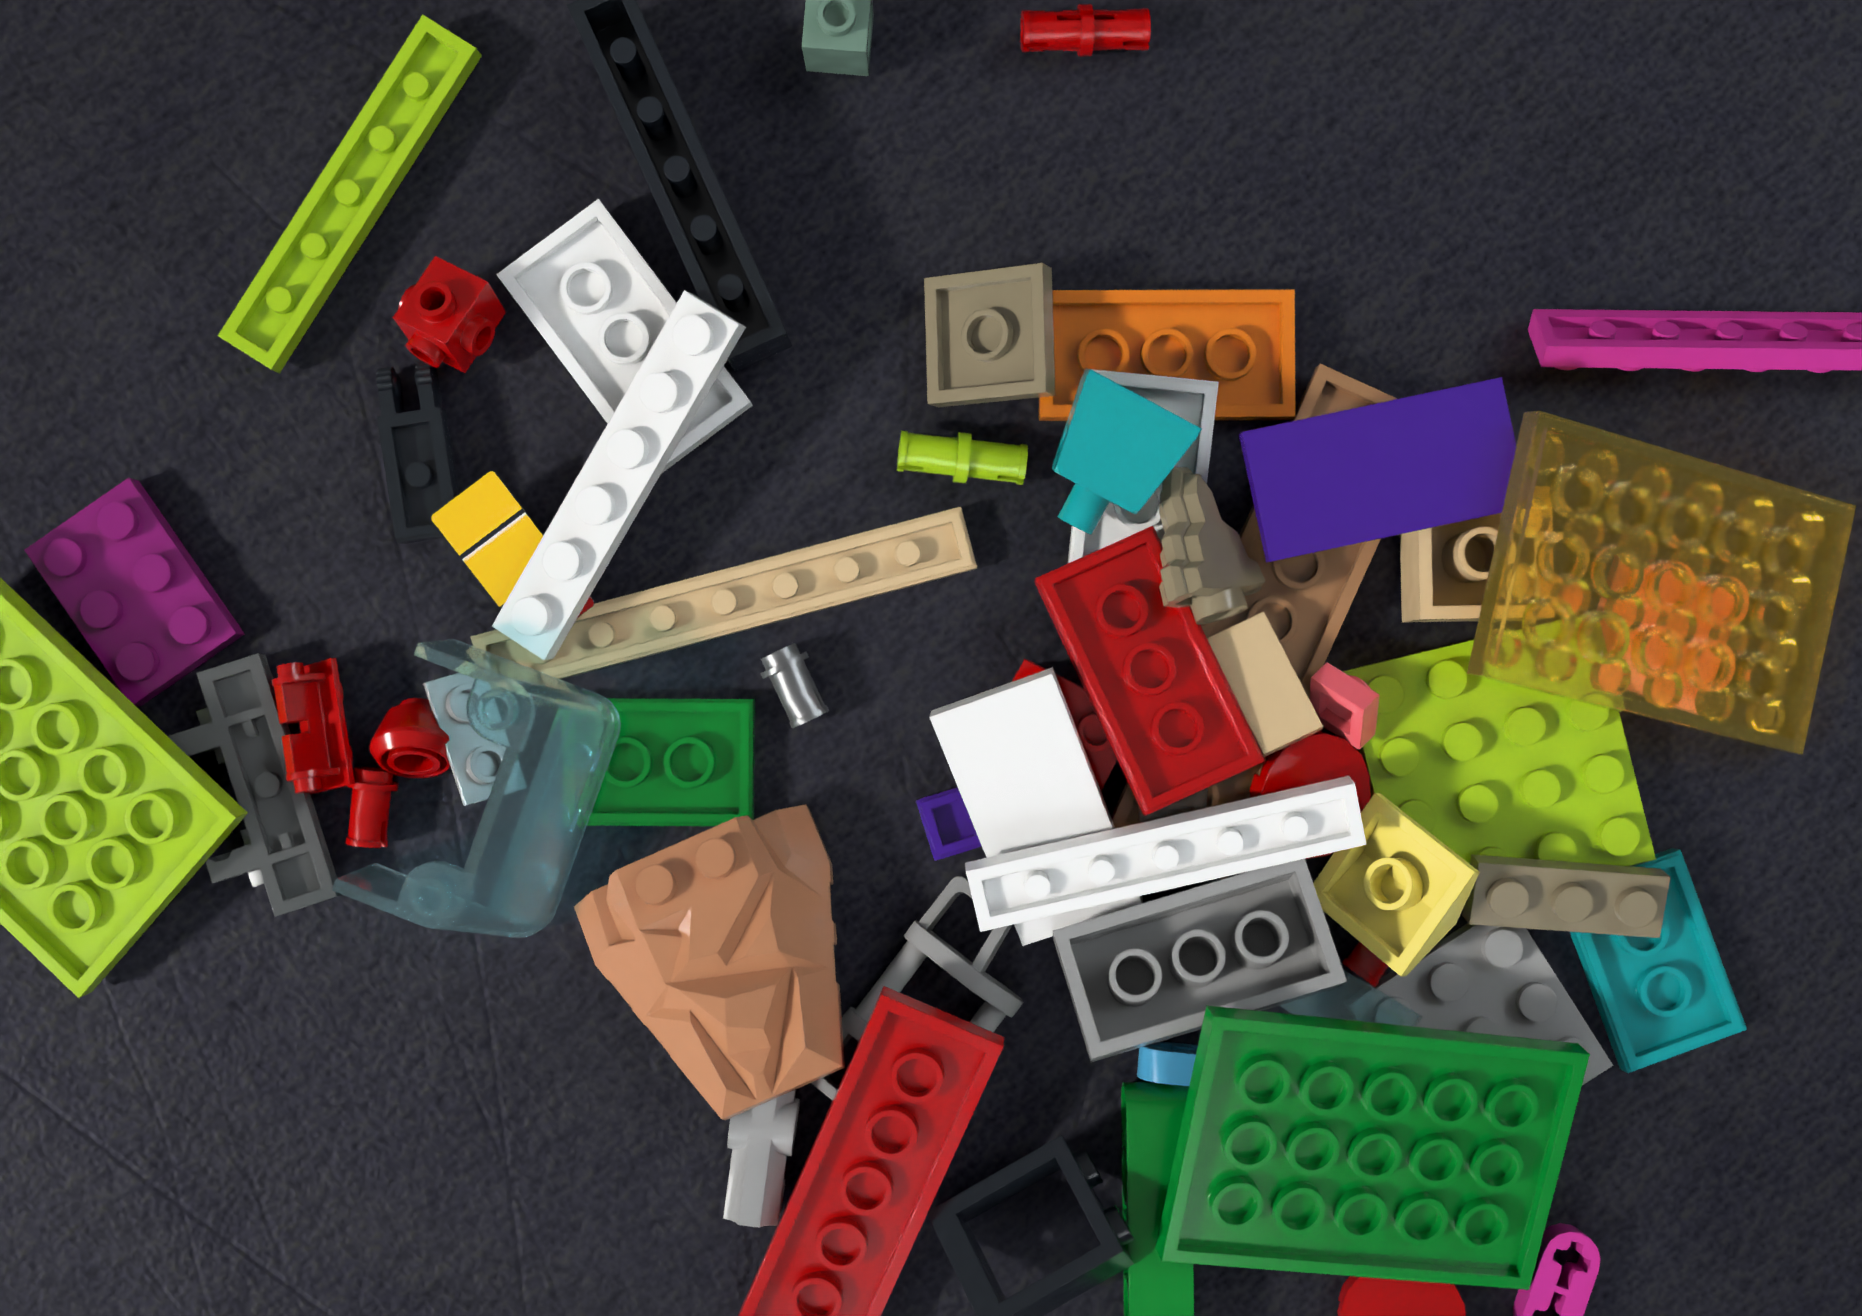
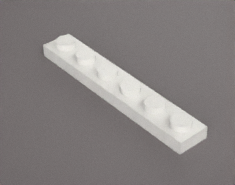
[492,290,746,660]
[965,776,1367,932]

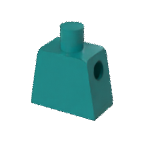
[1052,368,1202,535]

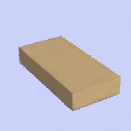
[1207,612,1323,757]

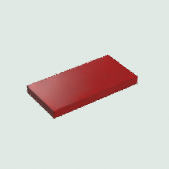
[1034,526,1265,816]

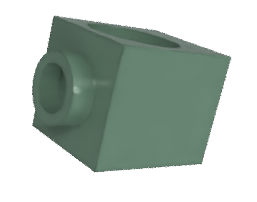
[802,0,874,76]

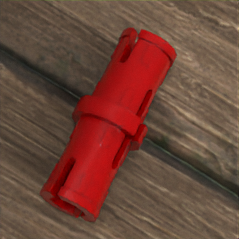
[1020,4,1151,57]

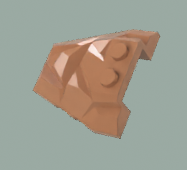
[574,804,845,1120]

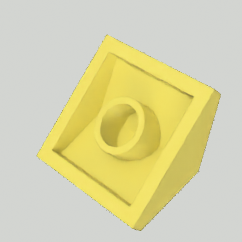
[1314,793,1480,977]

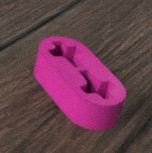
[1513,1223,1600,1316]

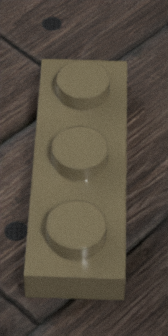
[1462,854,1670,938]

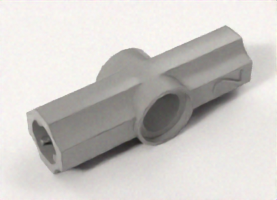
[723,1089,800,1228]

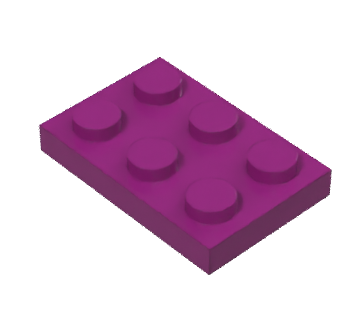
[24,477,245,706]

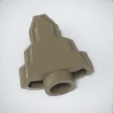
[1159,467,1265,625]

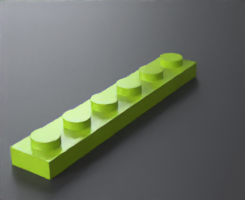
[218,14,482,374]

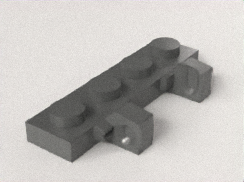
[168,653,343,917]

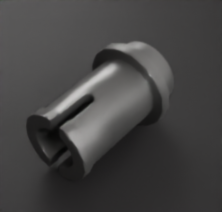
[760,643,829,728]

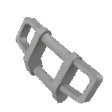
[811,876,1024,1101]

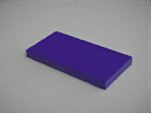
[1239,377,1529,563]

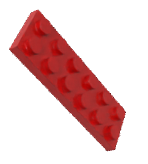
[738,986,1004,1316]

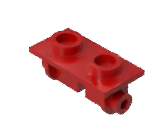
[272,658,355,794]

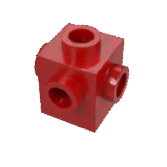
[393,256,506,373]

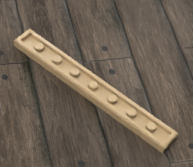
[470,507,977,697]

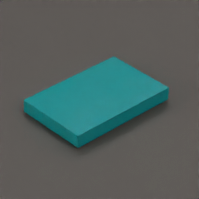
[1570,848,1747,1073]

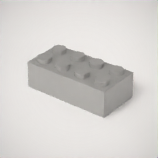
[1053,859,1347,1062]

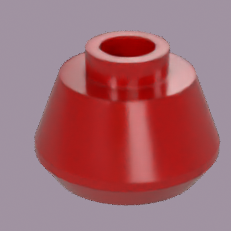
[369,698,451,778]

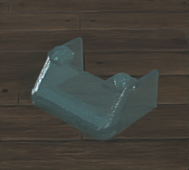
[332,639,621,938]

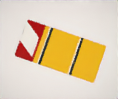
[431,471,594,618]

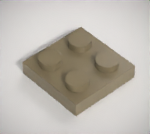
[924,263,1056,407]

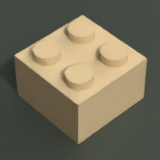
[1400,486,1551,622]

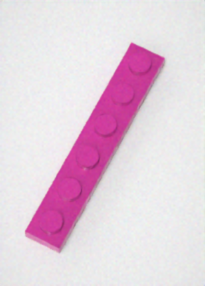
[1528,309,1862,373]

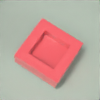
[1309,662,1380,750]

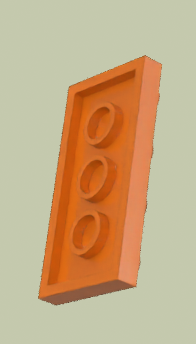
[1039,289,1295,421]

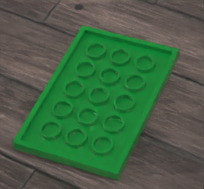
[1155,1005,1590,1290]

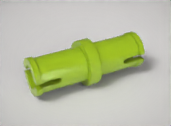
[897,430,1028,485]

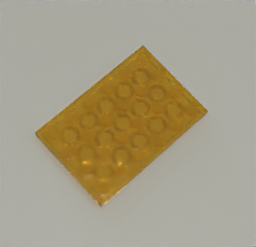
[1467,411,1856,755]

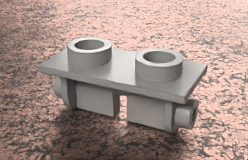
[423,665,525,806]

